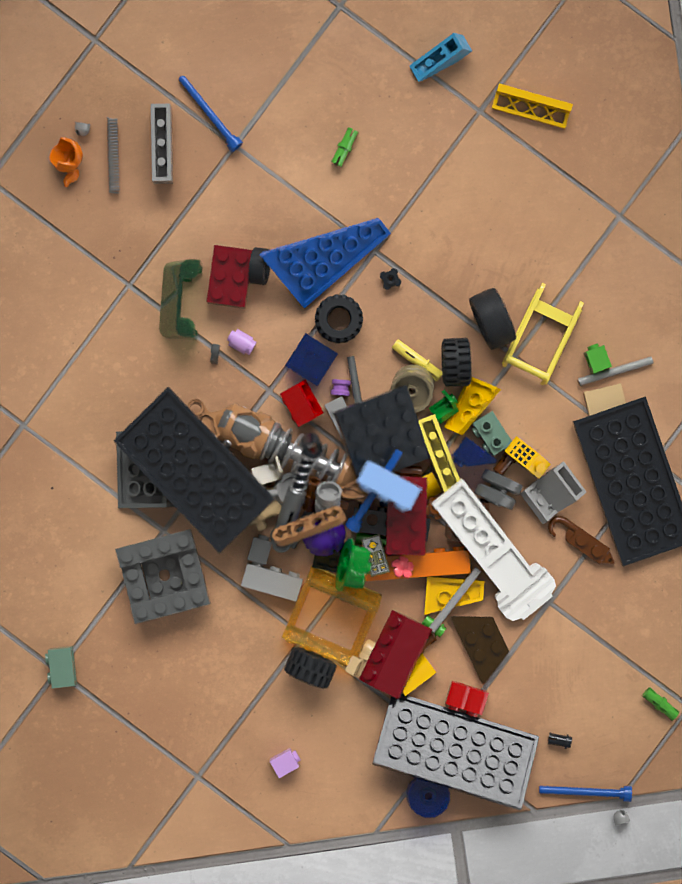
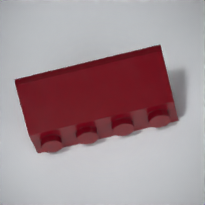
[359,610,433,699]

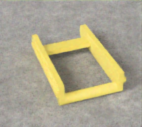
[502,283,584,385]

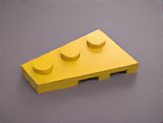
[424,576,485,615]

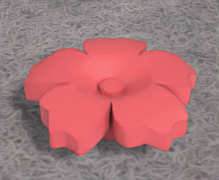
[391,556,414,579]

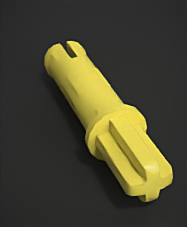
[392,339,443,381]

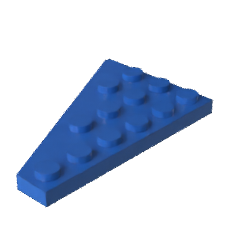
[260,218,391,308]

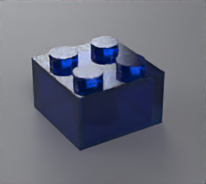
[285,333,338,387]

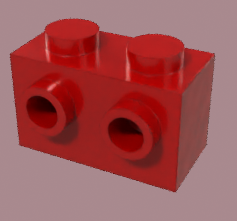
[280,379,324,427]

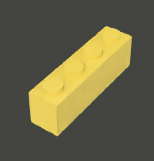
[418,414,460,493]

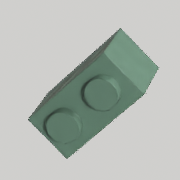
[45,646,77,689]

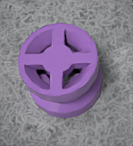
[331,379,351,396]

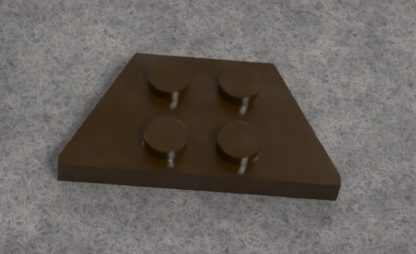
[451,616,509,684]

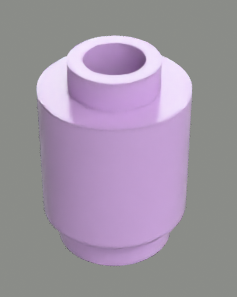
[227,329,257,355]

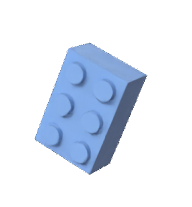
[357,461,421,511]

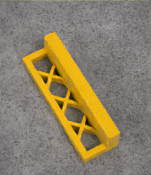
[491,83,573,129]

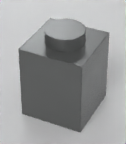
[247,534,272,565]

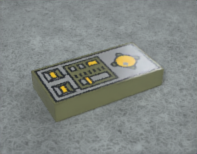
[361,534,390,577]

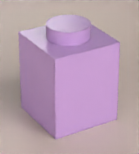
[270,748,301,778]

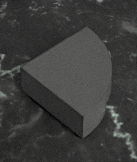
[210,344,220,365]

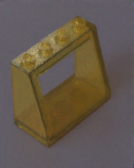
[282,566,382,666]

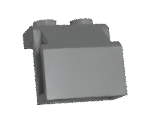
[520,461,586,524]

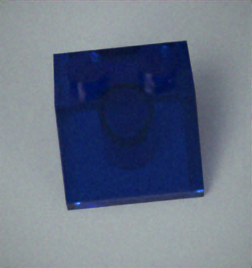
[450,437,497,468]

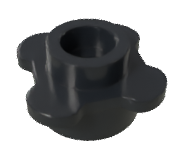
[380,268,401,290]

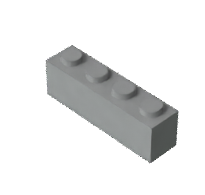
[151,103,173,184]

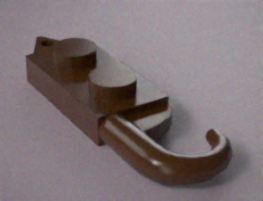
[548,516,615,564]

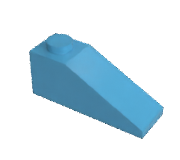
[410,33,472,82]

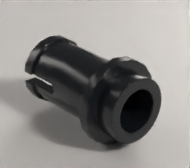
[548,732,572,749]

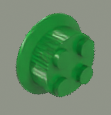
[336,538,371,592]

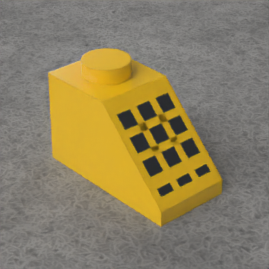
[504,436,551,479]

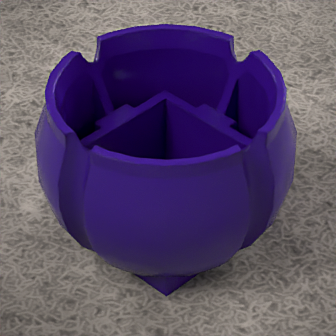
[302,516,346,556]

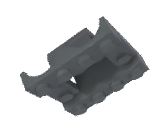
[115,529,211,624]

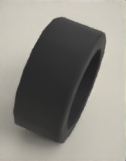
[248,247,270,285]

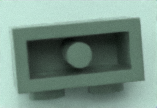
[471,411,512,456]

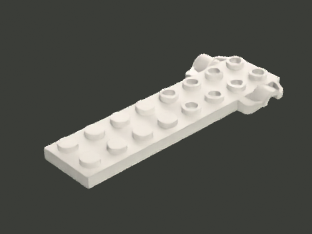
[432,479,556,621]

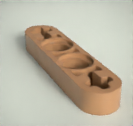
[272,506,346,546]

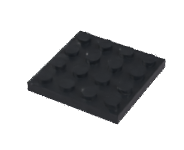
[334,385,430,485]

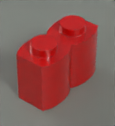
[445,680,489,717]

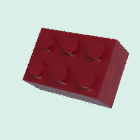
[206,245,252,309]

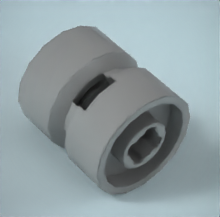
[315,482,342,516]

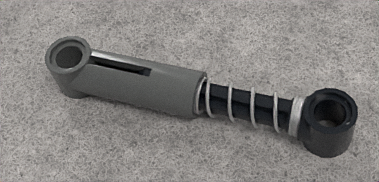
[270,433,323,553]

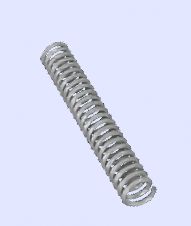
[107,117,120,194]

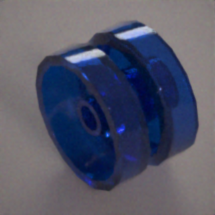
[406,778,450,818]

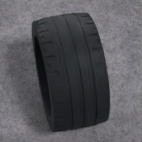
[469,288,517,350]

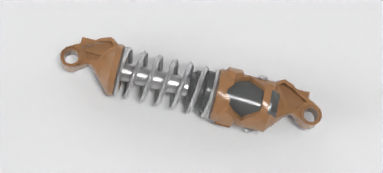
[187,398,378,504]

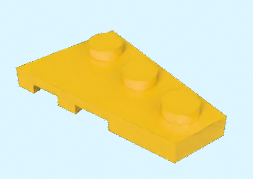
[445,377,501,435]

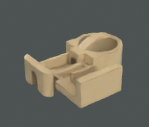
[345,639,376,679]

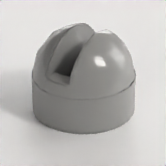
[75,122,91,136]
[613,810,630,825]

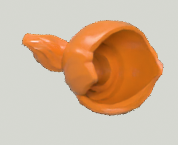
[49,137,83,187]

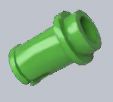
[422,615,446,637]

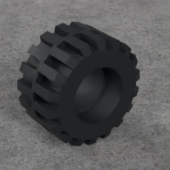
[315,294,363,344]
[441,338,471,387]
[284,647,337,688]

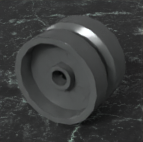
[474,468,523,510]

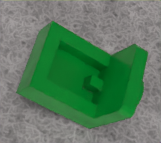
[429,389,459,424]

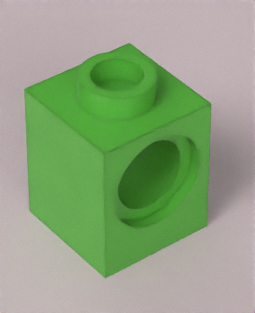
[584,343,612,374]

